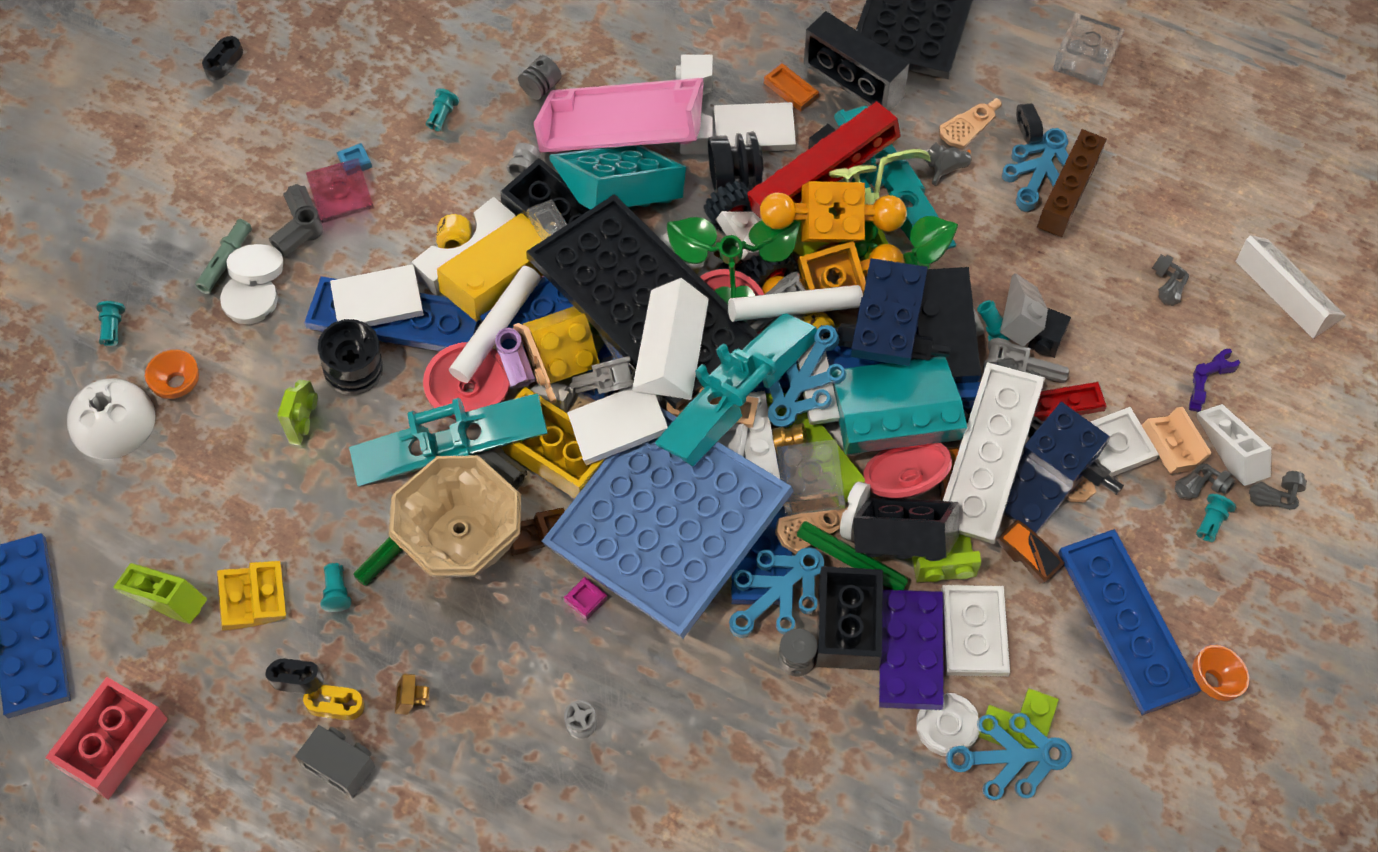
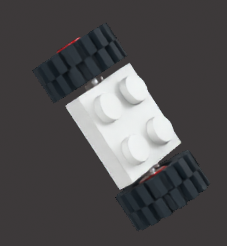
[703,181,798,289]

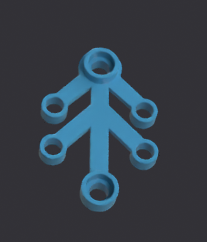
[1002,128,1069,212]
[768,325,846,428]
[729,548,824,638]
[946,713,1072,800]

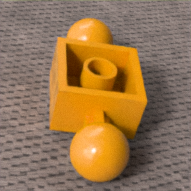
[760,181,907,243]
[762,241,904,295]

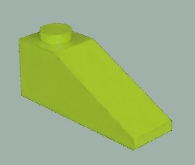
[113,563,207,624]

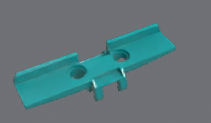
[834,105,957,250]
[655,313,817,467]
[349,393,548,487]

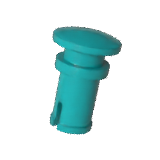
[425,88,460,131]
[977,300,1010,341]
[96,301,126,346]
[1196,494,1237,542]
[320,563,352,612]

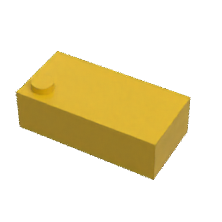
[437,213,550,322]
[502,387,606,499]

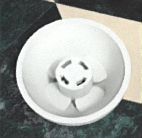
[67,378,156,459]

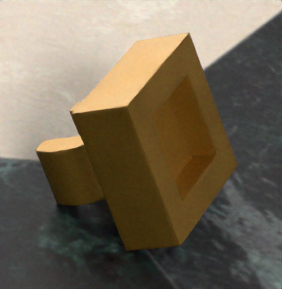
[395,673,429,715]

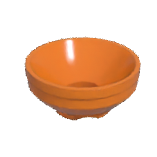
[145,349,199,399]
[1192,645,1249,701]

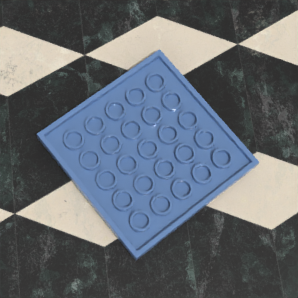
[542,408,794,639]

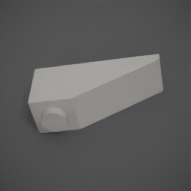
[1000,273,1048,347]

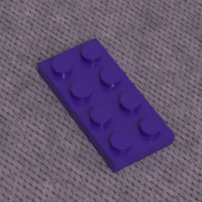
[879,590,943,710]

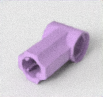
[495,328,535,389]

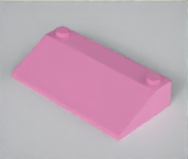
[533,78,704,154]

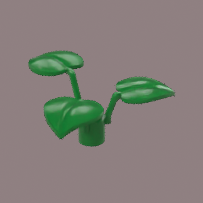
[839,216,958,269]
[667,217,800,304]

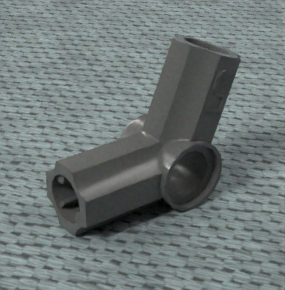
[269,184,323,257]

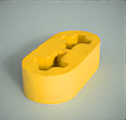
[303,685,365,720]

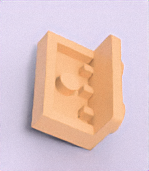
[1142,407,1211,474]

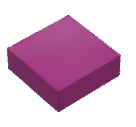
[564,577,607,620]

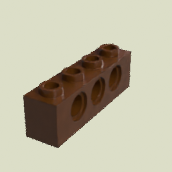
[1037,129,1107,237]

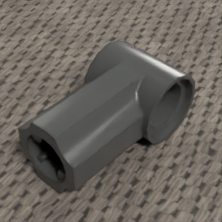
[472,447,527,490]

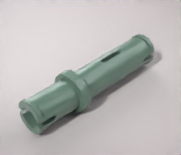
[195,219,252,294]

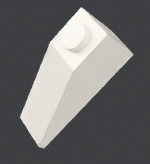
[1197,404,1271,486]

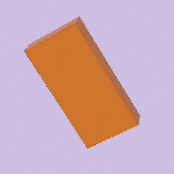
[764,63,819,112]

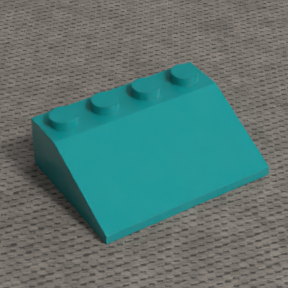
[550,145,686,209]
[832,356,967,455]

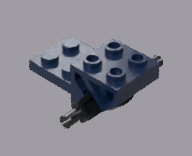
[820,258,951,366]
[1004,402,1124,534]

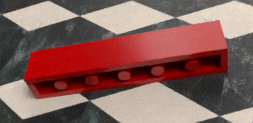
[747,101,901,220]

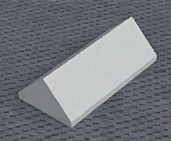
[1235,235,1346,339]
[632,278,709,400]

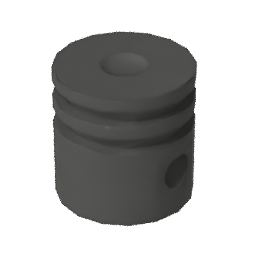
[518,55,562,100]
[778,628,818,677]

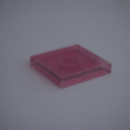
[306,158,374,223]

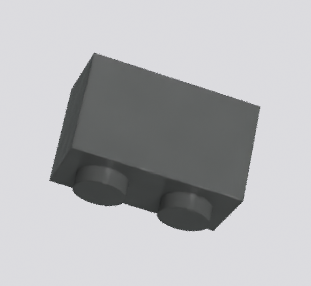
[295,724,376,798]

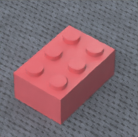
[45,677,168,800]

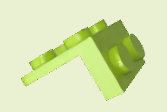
[912,534,982,583]

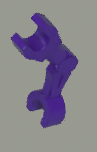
[1189,349,1241,412]

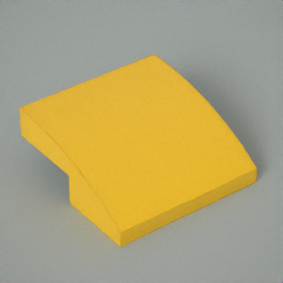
[217,561,286,631]

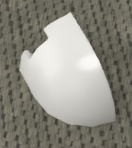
[530,383,576,413]

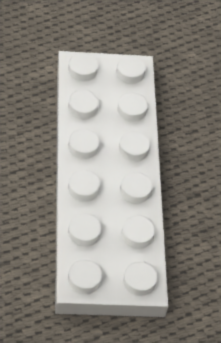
[943,362,1045,544]

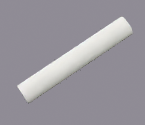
[449,266,541,383]
[728,285,863,322]

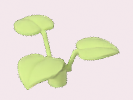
[829,149,931,204]

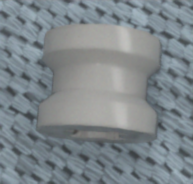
[564,700,597,739]

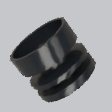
[708,131,764,193]
[317,319,383,395]

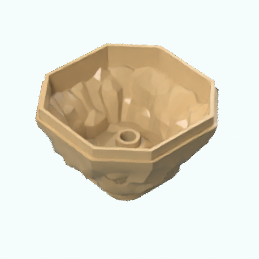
[389,455,521,579]

